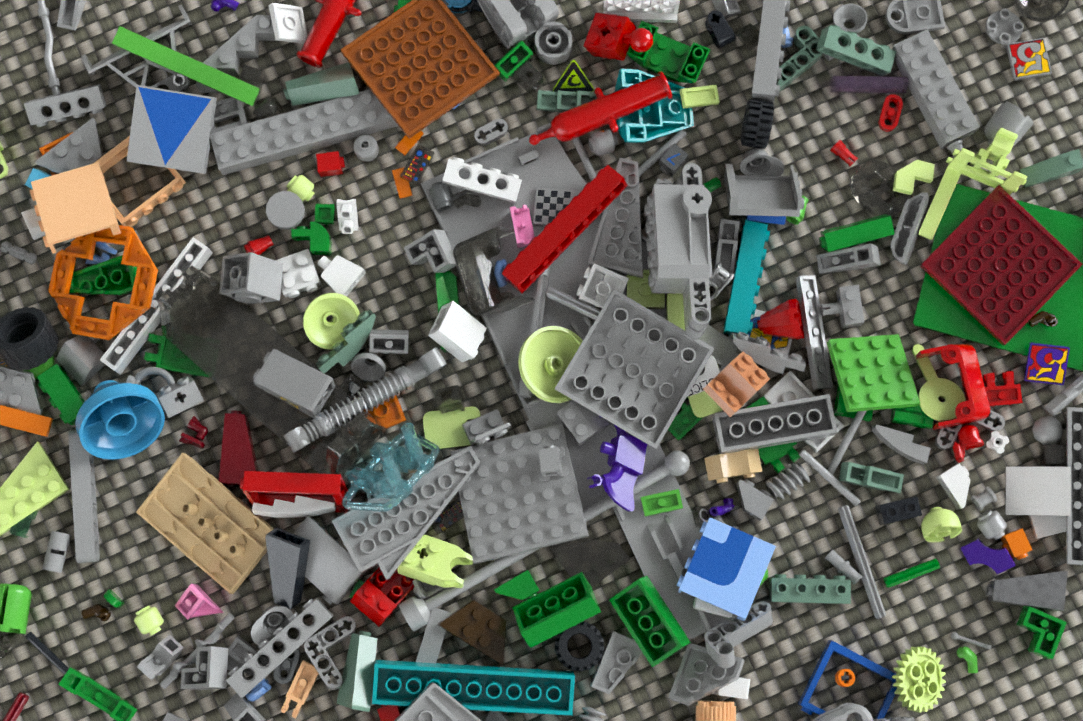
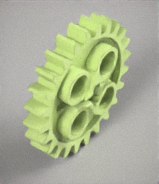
[892,646,946,712]

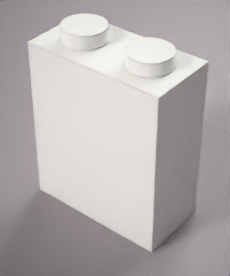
[428,301,487,362]

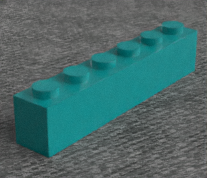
[723,220,770,335]

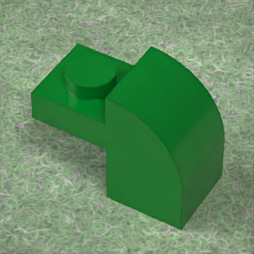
[291,221,332,255]

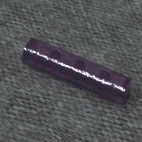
[830,76,908,94]

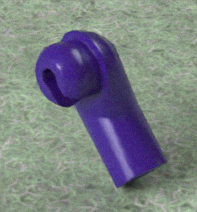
[710,498,735,516]

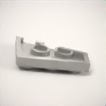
[590,631,643,694]

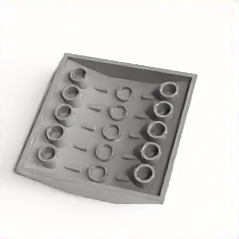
[555,289,715,449]

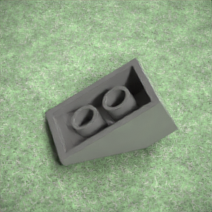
[557,401,612,446]

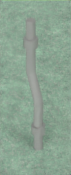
[37,0,60,95]

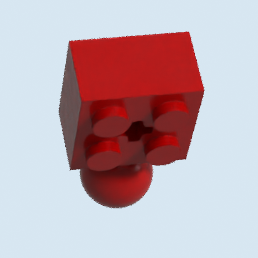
[583,13,653,61]

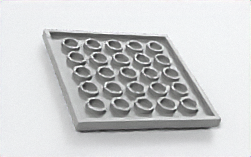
[450,423,589,564]

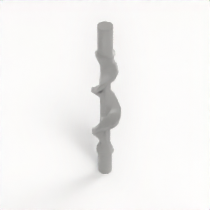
[160,613,234,689]

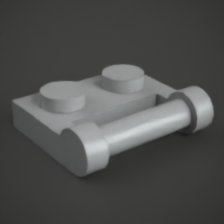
[211,97,248,133]

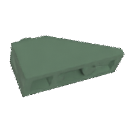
[1019,149,1083,188]

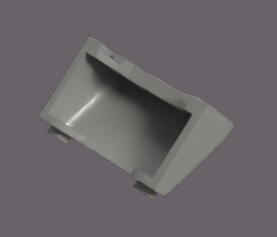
[293,515,369,605]

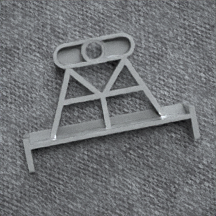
[81,4,192,92]

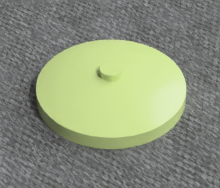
[518,326,583,403]

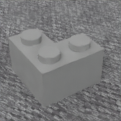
[403,229,460,273]
[181,646,228,690]

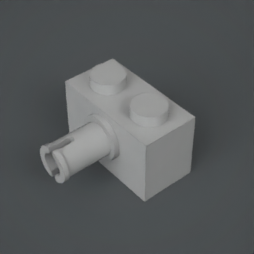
[821,285,864,329]

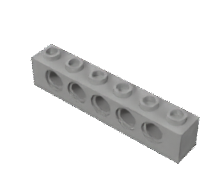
[226,598,333,698]

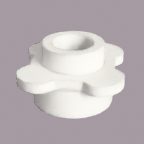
[986,431,1009,454]

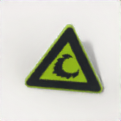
[553,60,594,92]

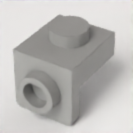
[412,579,446,600]

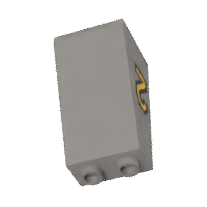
[253,349,335,418]

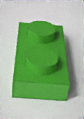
[641,489,683,517]

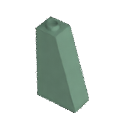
[283,62,359,106]
[336,630,377,712]

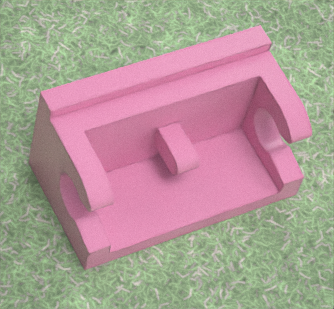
[510,205,535,248]

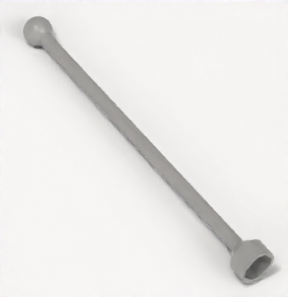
[399,451,690,632]

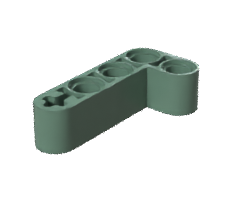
[777,26,823,92]

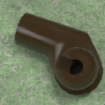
[1028,311,1058,327]
[81,604,111,622]

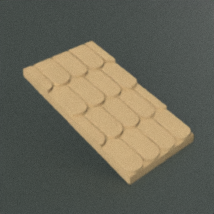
[136,453,274,594]

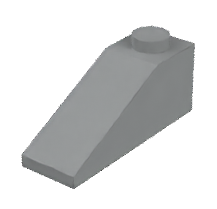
[817,244,881,274]

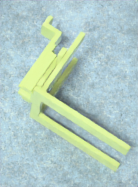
[918,128,1027,240]

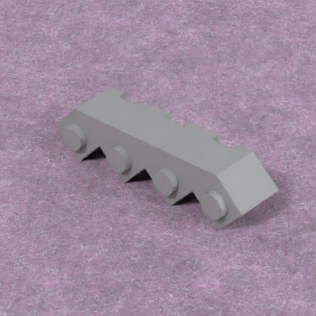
[196,15,277,93]

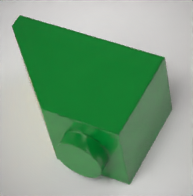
[494,570,540,601]

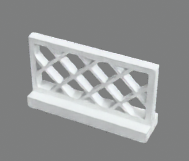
[603,0,680,23]

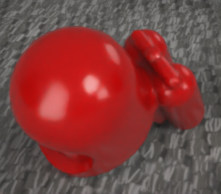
[952,425,984,463]

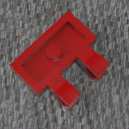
[983,371,1023,406]

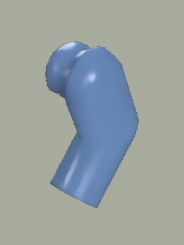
[494,259,508,287]

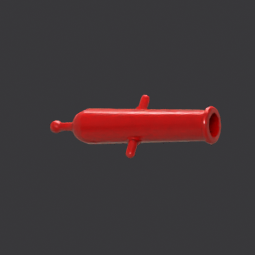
[296,0,361,68]
[529,71,672,145]

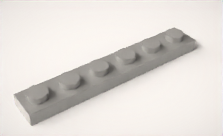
[796,275,833,390]

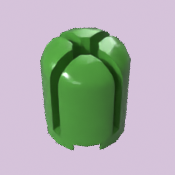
[0,583,32,634]

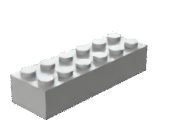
[891,29,980,149]
[712,394,837,454]

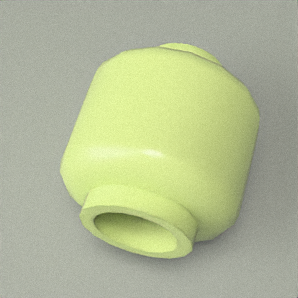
[286,175,315,202]
[134,605,164,636]

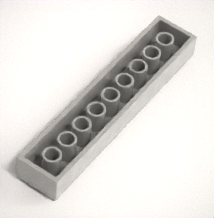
[210,89,398,175]

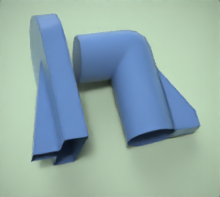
[85,242,117,265]
[245,679,272,701]

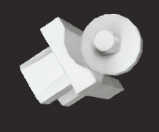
[336,199,359,234]

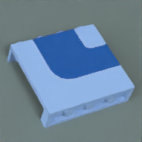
[676,518,776,621]

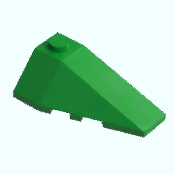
[69,255,137,295]

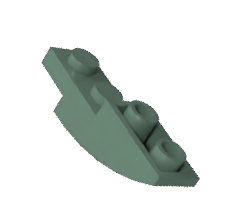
[316,309,376,373]

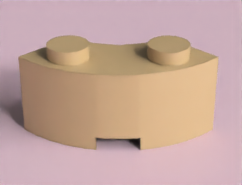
[704,449,762,484]

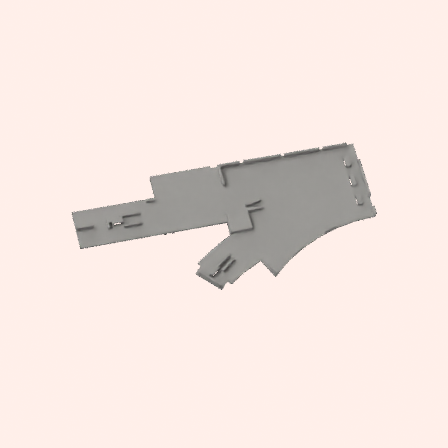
[421,123,739,640]

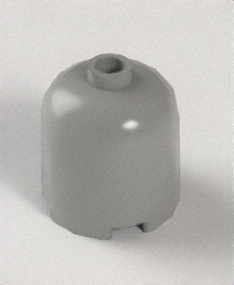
[984,101,1033,147]

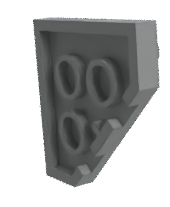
[668,643,745,706]

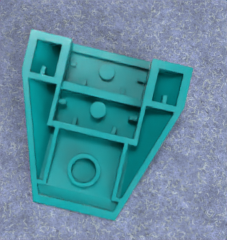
[614,69,694,143]

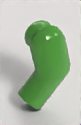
[957,646,978,673]

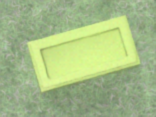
[680,85,720,109]

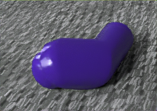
[210,0,239,11]

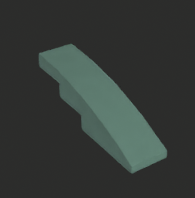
[536,90,608,112]

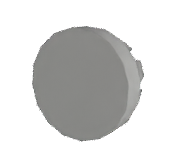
[266,191,305,230]

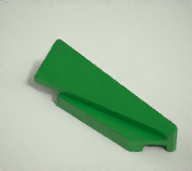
[435,271,460,353]

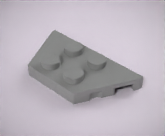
[35,118,103,174]
[0,365,44,415]

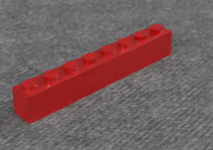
[502,165,627,294]

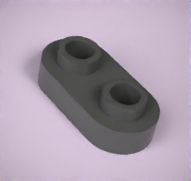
[273,647,301,684]

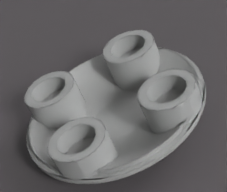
[985,8,1024,45]

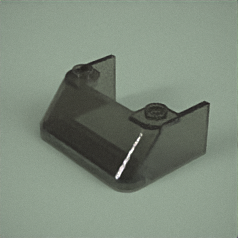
[453,226,535,316]

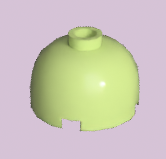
[921,507,962,542]

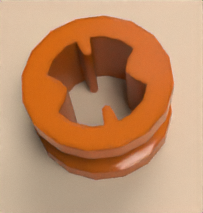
[835,669,855,687]

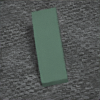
[838,462,904,494]

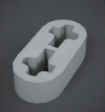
[474,119,508,146]

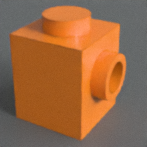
[1000,528,1032,560]

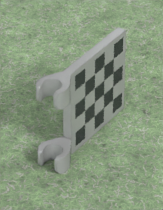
[533,187,583,226]

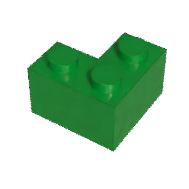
[1016,606,1067,659]

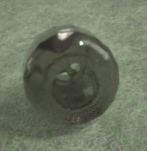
[253,96,282,120]

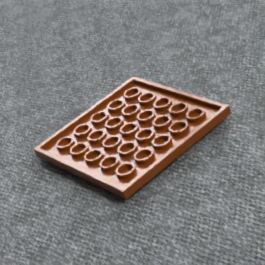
[341,0,500,139]

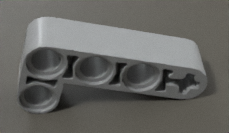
[704,601,773,668]

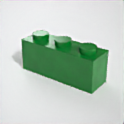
[37,364,85,426]

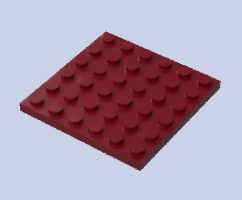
[920,185,1083,346]

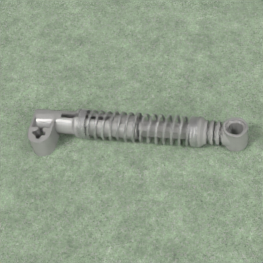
[284,347,447,453]

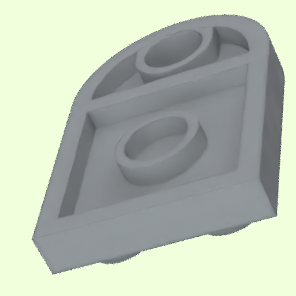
[885,0,945,34]

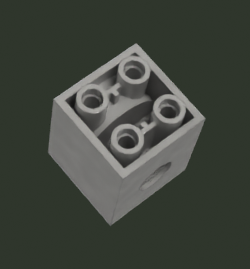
[219,252,283,304]

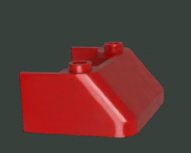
[916,344,990,430]

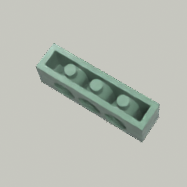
[816,25,896,76]

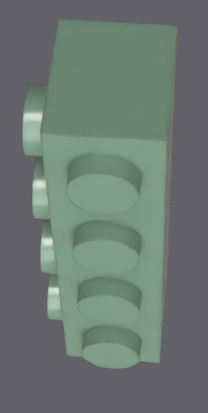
[769,574,851,604]

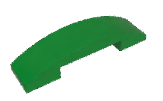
[58,667,138,721]

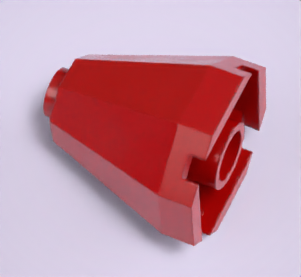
[758,299,804,340]

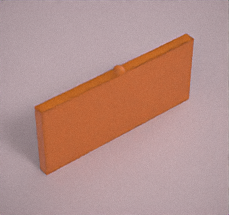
[395,131,424,155]
[392,167,412,199]

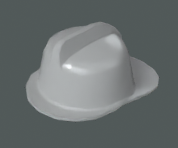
[740,148,784,176]
[251,606,293,645]

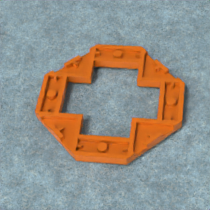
[48,225,158,340]

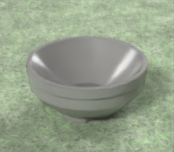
[833,4,867,34]
[351,353,386,382]

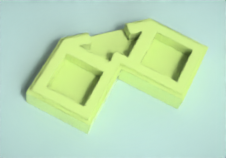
[893,160,935,195]

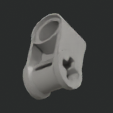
[709,263,734,300]

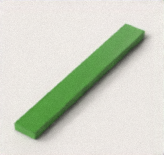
[112,26,260,107]

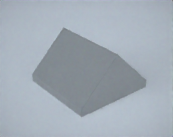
[56,335,106,386]

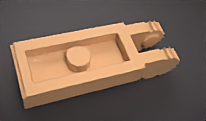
[281,660,322,719]

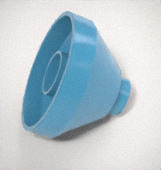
[75,380,165,460]

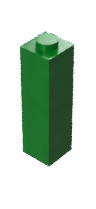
[819,214,895,252]

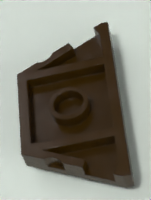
[438,600,506,664]

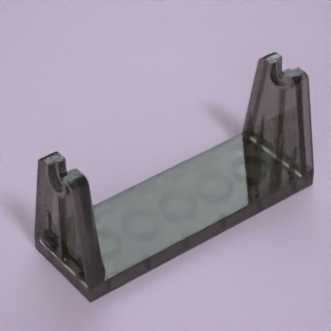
[159,265,386,478]

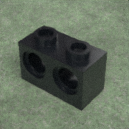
[875,496,922,525]

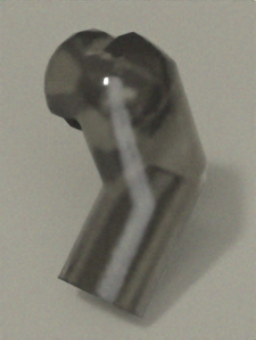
[453,193,481,209]

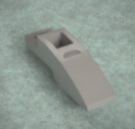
[731,332,806,374]

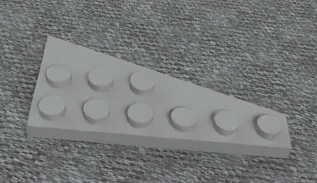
[588,158,643,278]

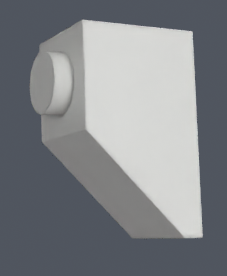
[936,463,970,510]

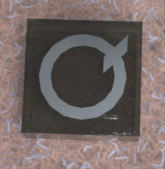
[691,506,712,527]

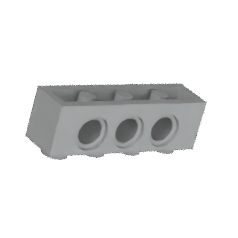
[24,84,107,127]

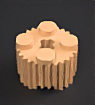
[696,700,736,721]

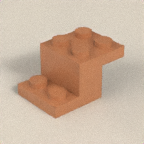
[703,352,770,417]

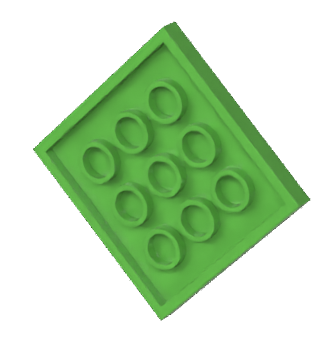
[827,334,920,412]

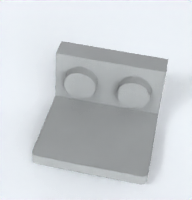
[462,409,511,447]

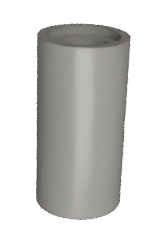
[42,531,71,573]

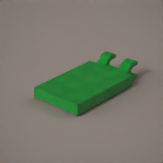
[144,331,221,379]
[747,396,801,474]

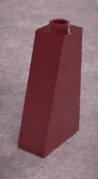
[219,410,259,485]

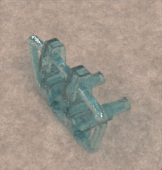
[342,423,440,511]

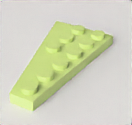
[0,441,70,536]

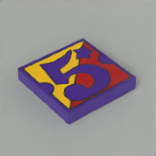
[1024,342,1070,385]

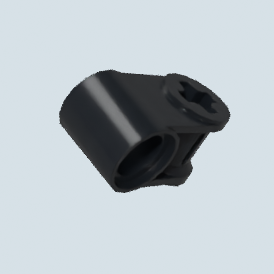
[705,10,736,49]

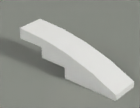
[252,495,336,518]

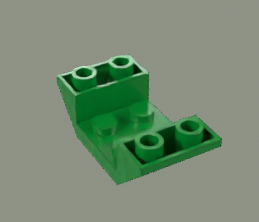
[627,20,710,83]

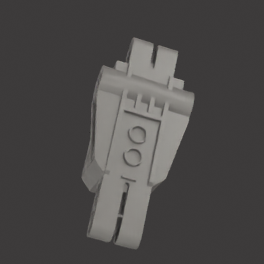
[644,163,713,339]

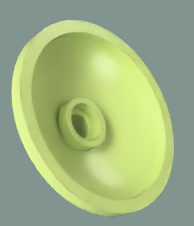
[303,293,360,349]

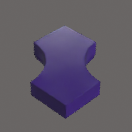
[960,539,1015,574]

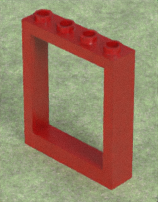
[240,471,350,513]

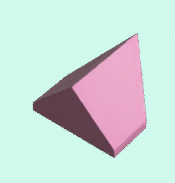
[175,584,224,620]

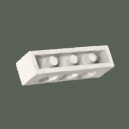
[442,157,522,203]

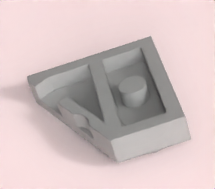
[227,636,269,675]

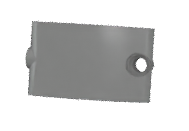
[477,0,559,49]

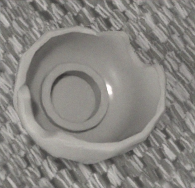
[1032,416,1063,447]

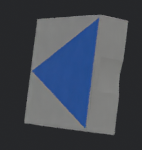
[127,85,217,174]

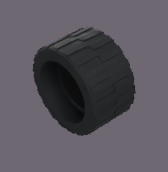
[0,307,59,371]

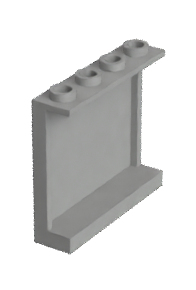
[724,164,804,217]

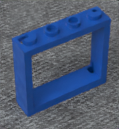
[798,640,897,719]

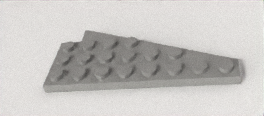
[332,446,480,580]

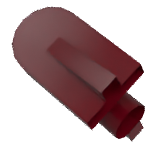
[179,416,208,449]

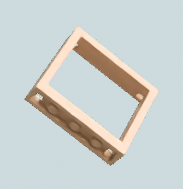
[94,136,186,227]

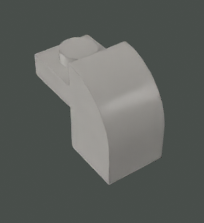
[137,635,184,680]

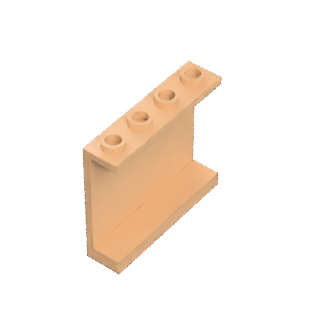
[30,162,121,254]

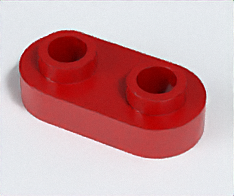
[878,94,903,132]

